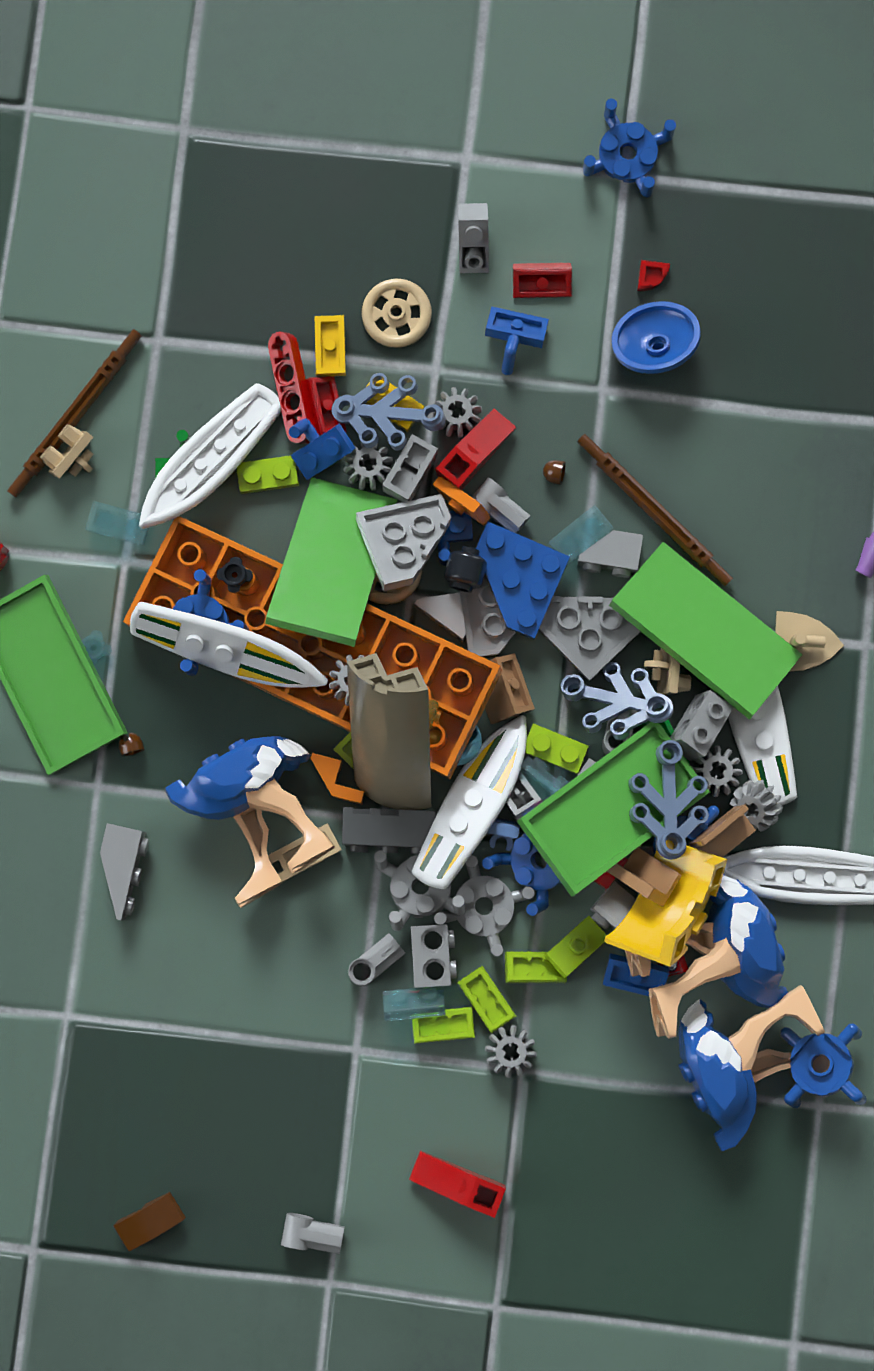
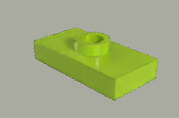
[544,915,607,978]
[505,952,567,983]
[457,966,516,1033]
[411,1007,475,1044]

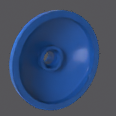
[612,301,701,374]

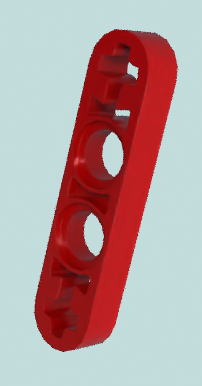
[268,331,316,444]

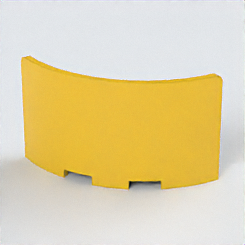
[604,840,727,967]

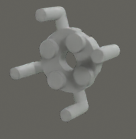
[374,851,466,931]
[434,855,534,956]

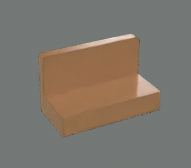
[485,653,535,724]
[689,804,756,858]
[606,847,681,907]

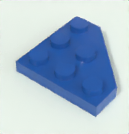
[476,521,570,640]

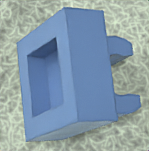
[488,818,520,851]

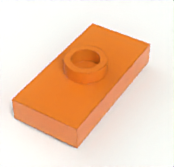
[433,477,490,526]

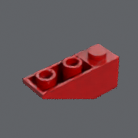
[436,409,516,490]
[409,1151,506,1218]

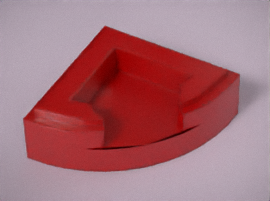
[637,260,670,291]

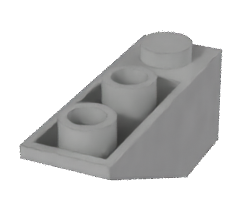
[100,823,149,920]

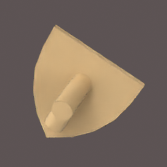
[775,611,844,671]

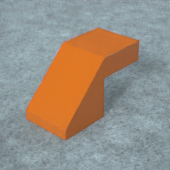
[310,753,365,805]

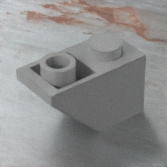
[458,203,489,273]
[577,530,643,578]
[590,881,636,929]

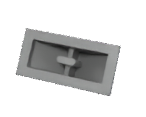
[414,593,466,643]
[505,771,543,821]

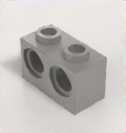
[382,434,438,502]
[670,690,734,761]
[411,924,457,988]

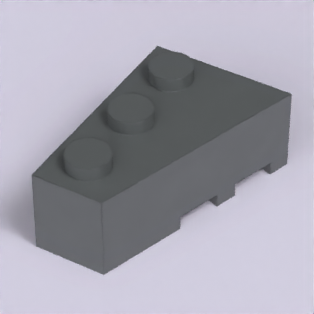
[342,807,436,854]

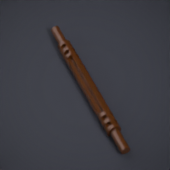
[7,329,142,498]
[577,434,733,586]

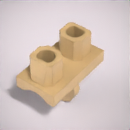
[40,424,94,479]
[644,648,691,695]

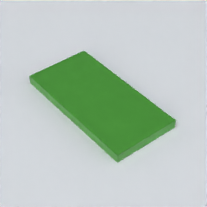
[265,477,398,647]
[609,542,803,720]
[0,574,128,775]
[517,722,709,897]

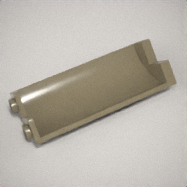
[347,653,431,810]

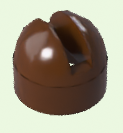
[543,460,566,485]
[119,733,145,757]

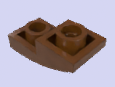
[113,1192,186,1251]

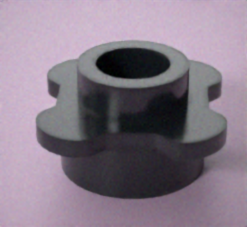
[217,557,253,593]

